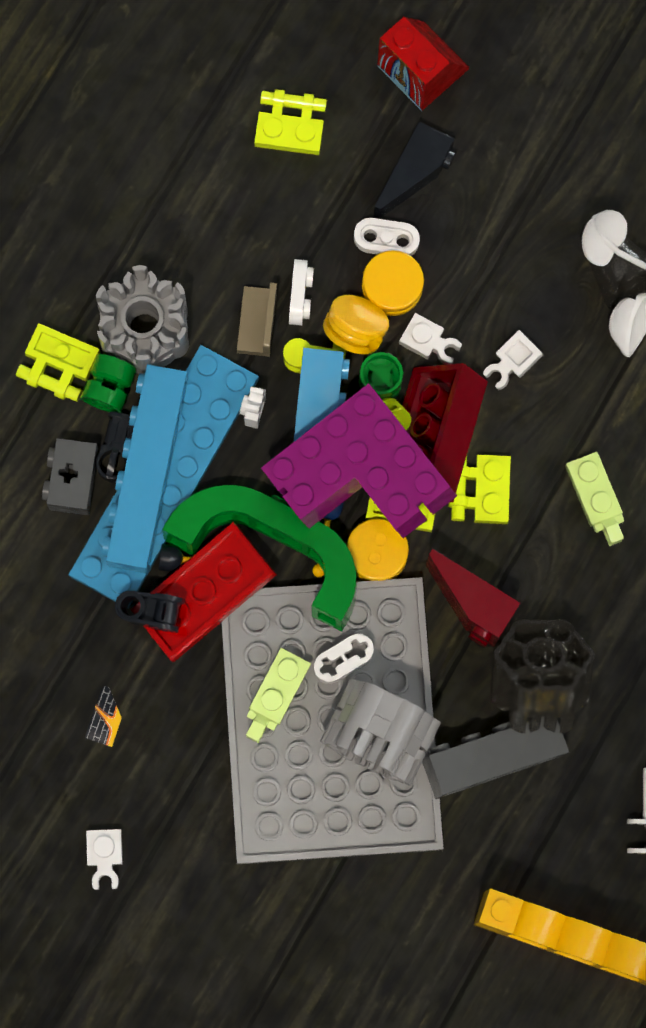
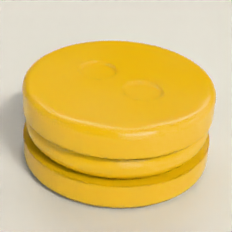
[362,250,424,316]
[323,295,389,354]
[346,519,409,581]

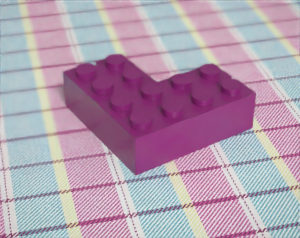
[261,383,457,538]

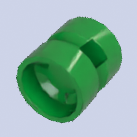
[359,352,403,400]
[80,354,137,413]

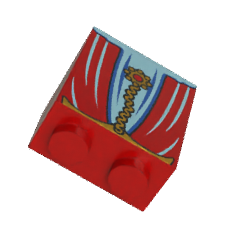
[377,17,469,111]

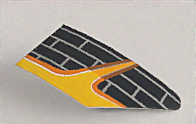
[85,686,122,747]

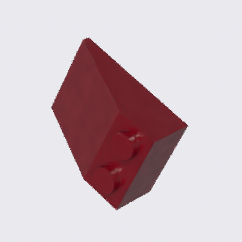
[426,549,520,647]

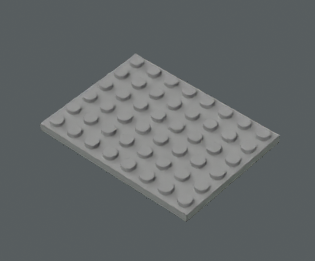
[222,577,444,864]

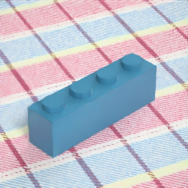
[294,348,350,441]

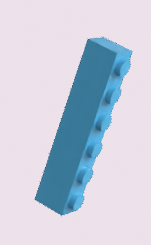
[102,364,188,574]

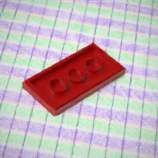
[131,522,277,662]

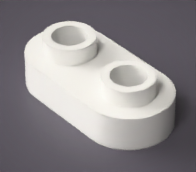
[354,218,420,256]
[289,259,314,326]

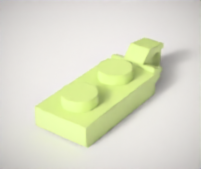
[565,452,624,546]
[246,648,311,743]

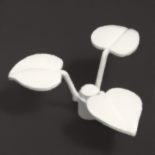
[582,210,646,358]

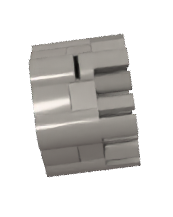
[96,265,189,374]
[320,679,441,786]

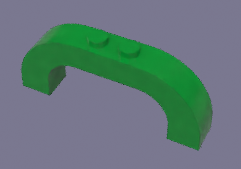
[162,485,357,632]

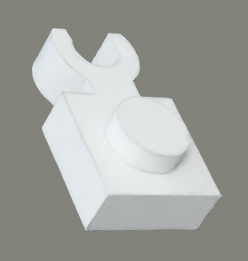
[399,313,462,365]
[483,330,543,390]
[240,386,266,429]
[86,829,123,890]

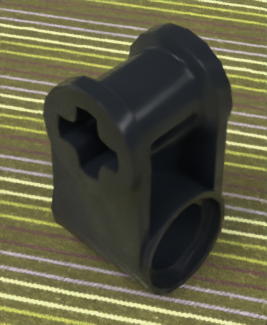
[115,590,185,633]

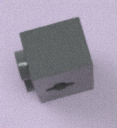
[42,438,99,515]

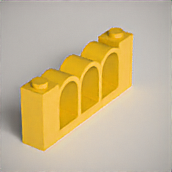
[473,889,646,985]

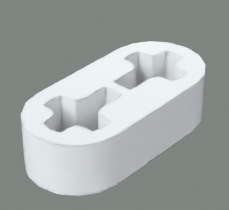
[314,634,374,684]

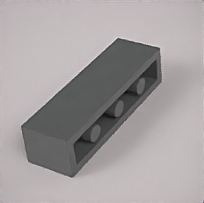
[422,711,569,799]

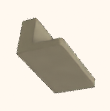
[237,283,277,357]

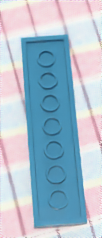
[69,345,259,609]

